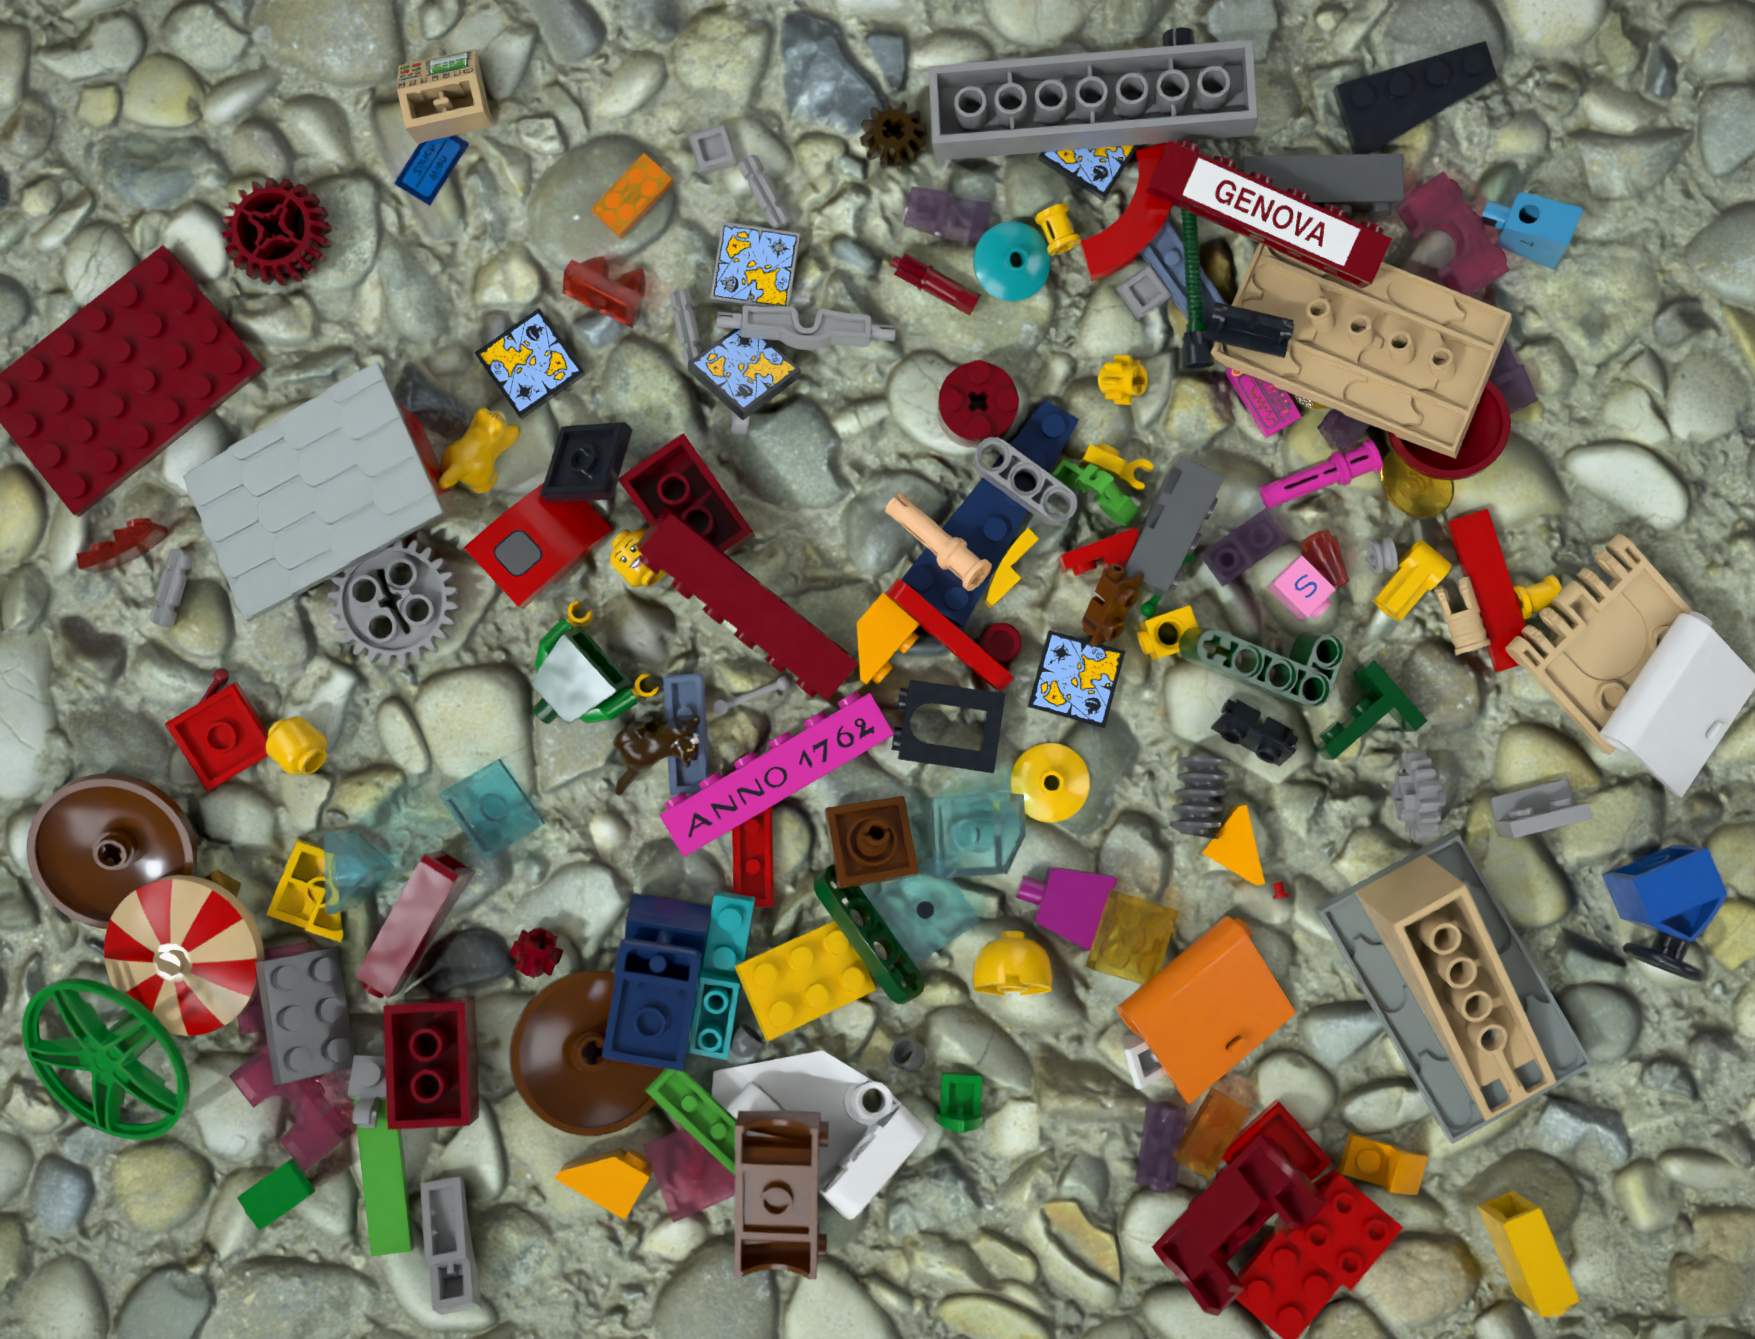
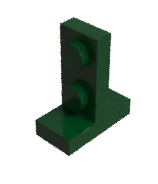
[1315,660,1428,760]

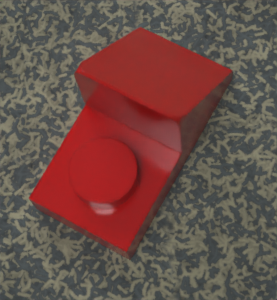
[1057,527,1139,576]

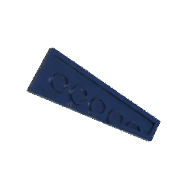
[901,400,1079,627]

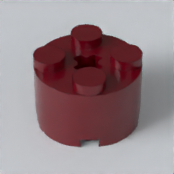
[937,360,1019,448]

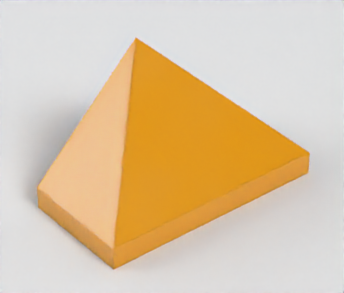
[1202,804,1265,886]

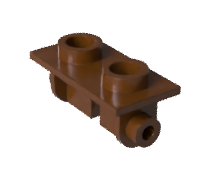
[1081,564,1144,648]

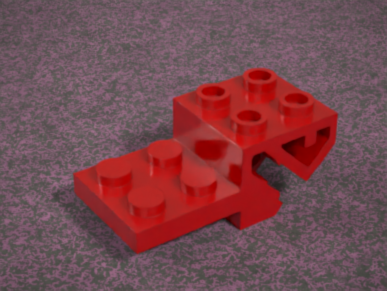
[1235,1169,1404,1339]

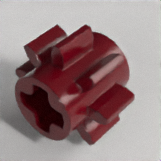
[509,927,563,978]

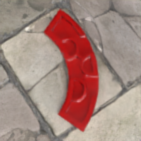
[1081,142,1173,282]

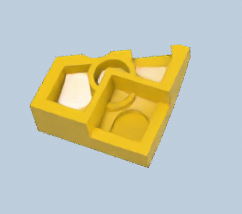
[266,838,343,942]

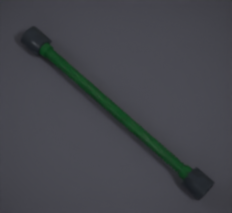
[1162,27,1214,369]

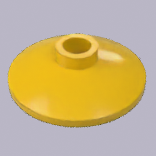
[1010,743,1090,822]

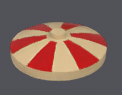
[104,875,264,1036]

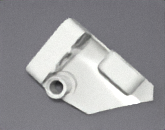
[711,1050,929,1220]

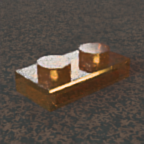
[1171,1087,1249,1180]

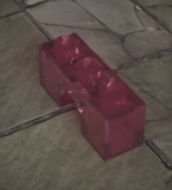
[1395,171,1510,297]
[229,1045,353,1172]

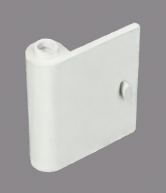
[1599,611,1755,798]

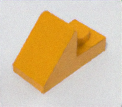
[1339,1132,1428,1195]

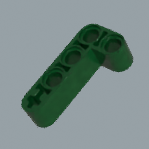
[1179,627,1345,707]

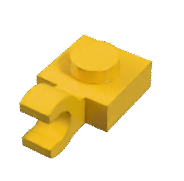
[1079,443,1154,491]

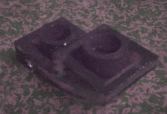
[1199,508,1289,587]

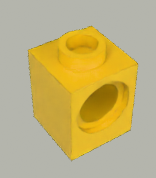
[1137,605,1198,661]

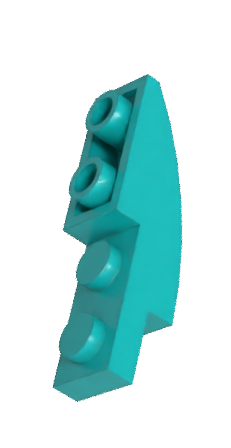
[688,891,755,1060]

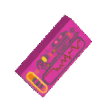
[1225,368,1302,439]

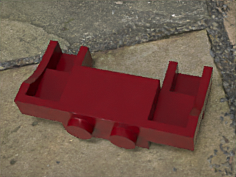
[1152,1134,1329,1316]

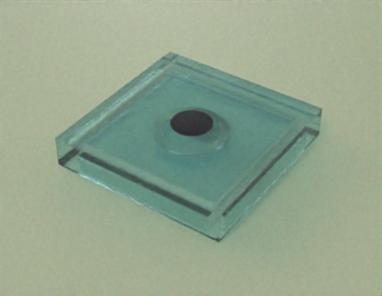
[870,854,981,965]

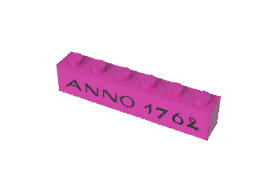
[659,691,894,857]

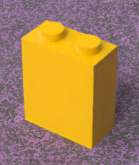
[1477,1190,1580,1318]

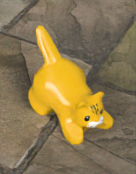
[438,408,521,493]

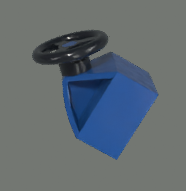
[1602,844,1728,982]

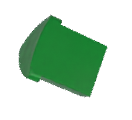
[935,1072,984,1133]

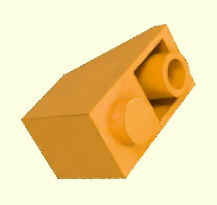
[857,593,920,686]

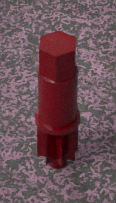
[890,253,981,316]

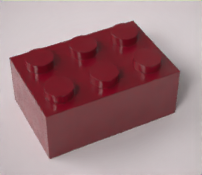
[618,433,756,556]
[383,996,479,1130]

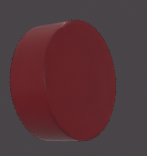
[981,622,1022,663]

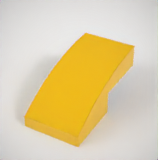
[985,528,1039,609]

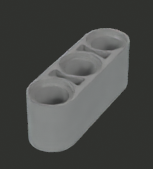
[974,437,1077,526]

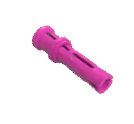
[1259,438,1383,510]

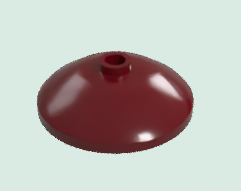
[1387,379,1511,481]

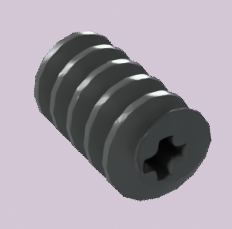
[1170,754,1231,840]

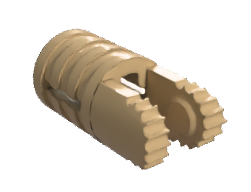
[1434,576,1491,655]

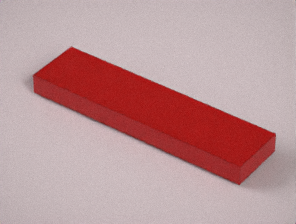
[1446,509,1528,672]

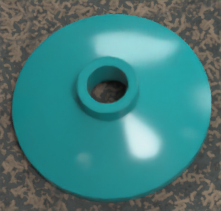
[973,221,1051,302]

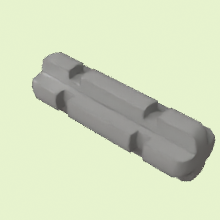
[739,155,791,230]
[669,289,703,368]
[150,549,193,627]

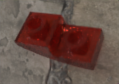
[76,518,168,573]

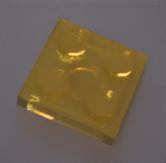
[1085,889,1179,984]

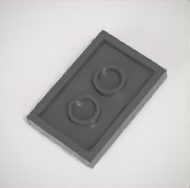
[255,946,355,1084]

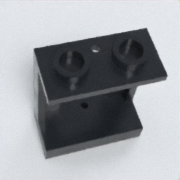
[891,680,1006,773]

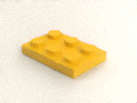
[734,920,876,1041]

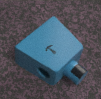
[1479,192,1583,269]

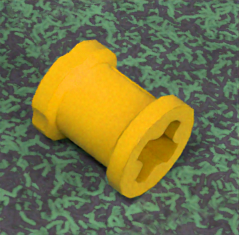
[1035,203,1081,256]
[1513,575,1562,620]

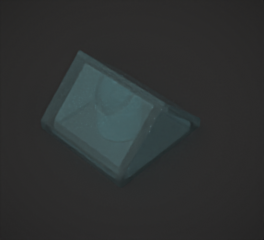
[438,758,545,861]
[324,828,395,914]

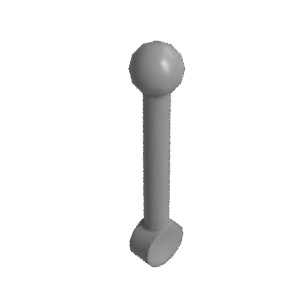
[713,675,792,715]

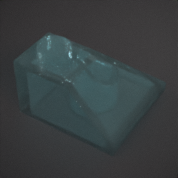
[931,792,1026,879]

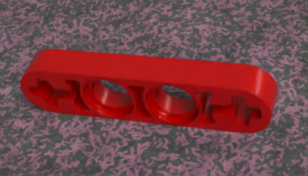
[885,578,1014,693]

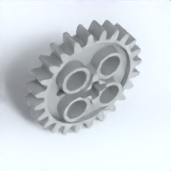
[328,538,461,666]

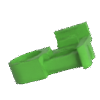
[1052,459,1140,528]

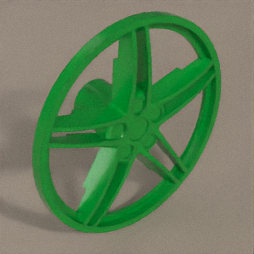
[22,978,190,1140]

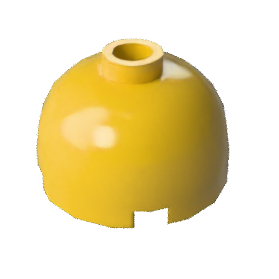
[972,931,1053,996]

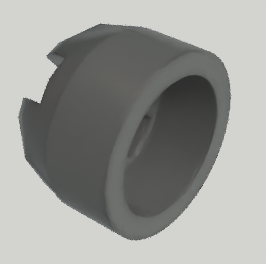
[730,1023,765,1059]
[890,1036,926,1072]

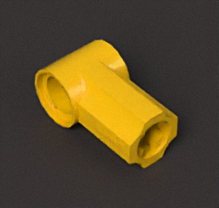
[1372,539,1452,622]

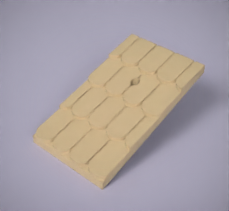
[1211,243,1512,459]

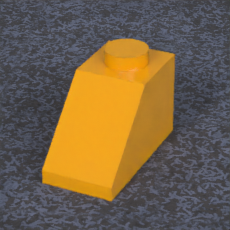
[555,1149,654,1220]

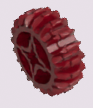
[221,177,332,286]

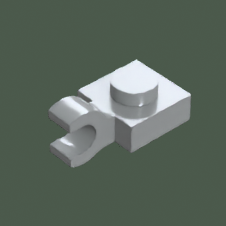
[348,1055,386,1129]

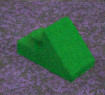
[237,1158,316,1231]

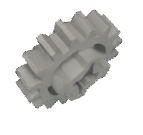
[1391,751,1446,840]

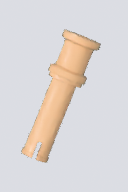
[885,493,992,591]

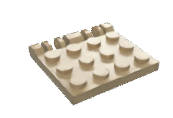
[1505,534,1693,755]

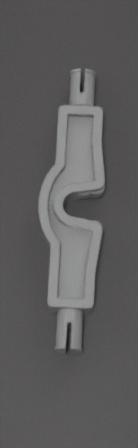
[716,305,895,350]

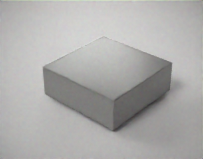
[688,124,738,176]
[1116,264,1172,321]

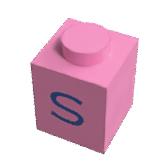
[1266,555,1336,620]

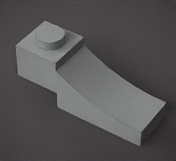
[420,1176,481,1315]

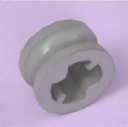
[1367,536,1398,575]

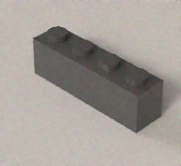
[1236,154,1404,218]

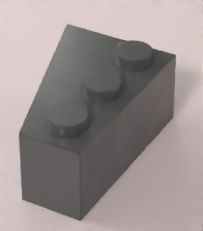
[1124,456,1225,597]

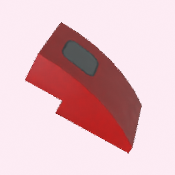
[464,483,614,609]

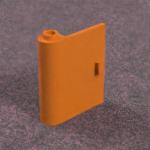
[1116,916,1296,1105]

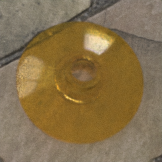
[1380,450,1454,519]

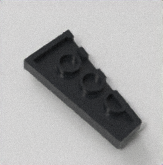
[1333,41,1498,154]

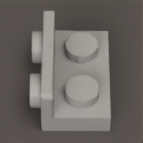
[1489,779,1593,838]

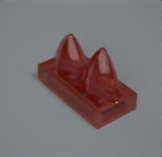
[563,256,646,328]

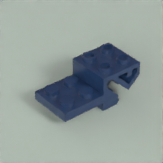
[602,892,712,1071]

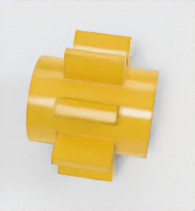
[1098,354,1148,405]

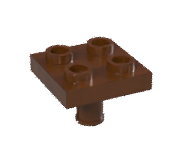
[824,796,919,889]

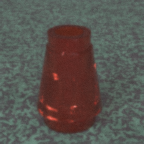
[1299,529,1350,589]

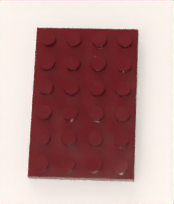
[0,245,265,517]

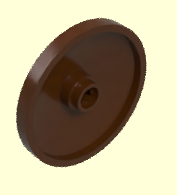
[27,773,197,929]
[509,971,664,1136]

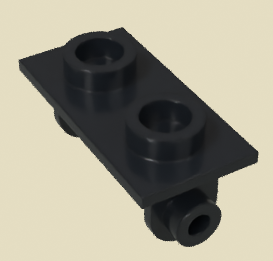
[1205,302,1294,358]
[1210,698,1299,766]

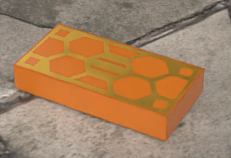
[590,153,674,239]

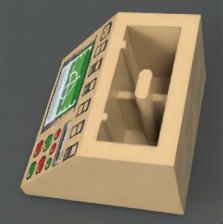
[397,49,493,144]

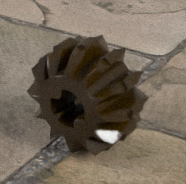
[860,100,927,170]

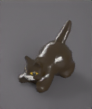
[613,715,700,796]

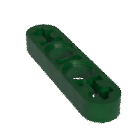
[813,864,924,1004]

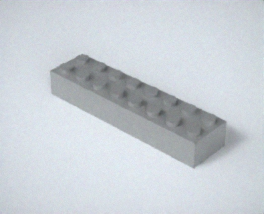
[929,39,1258,161]

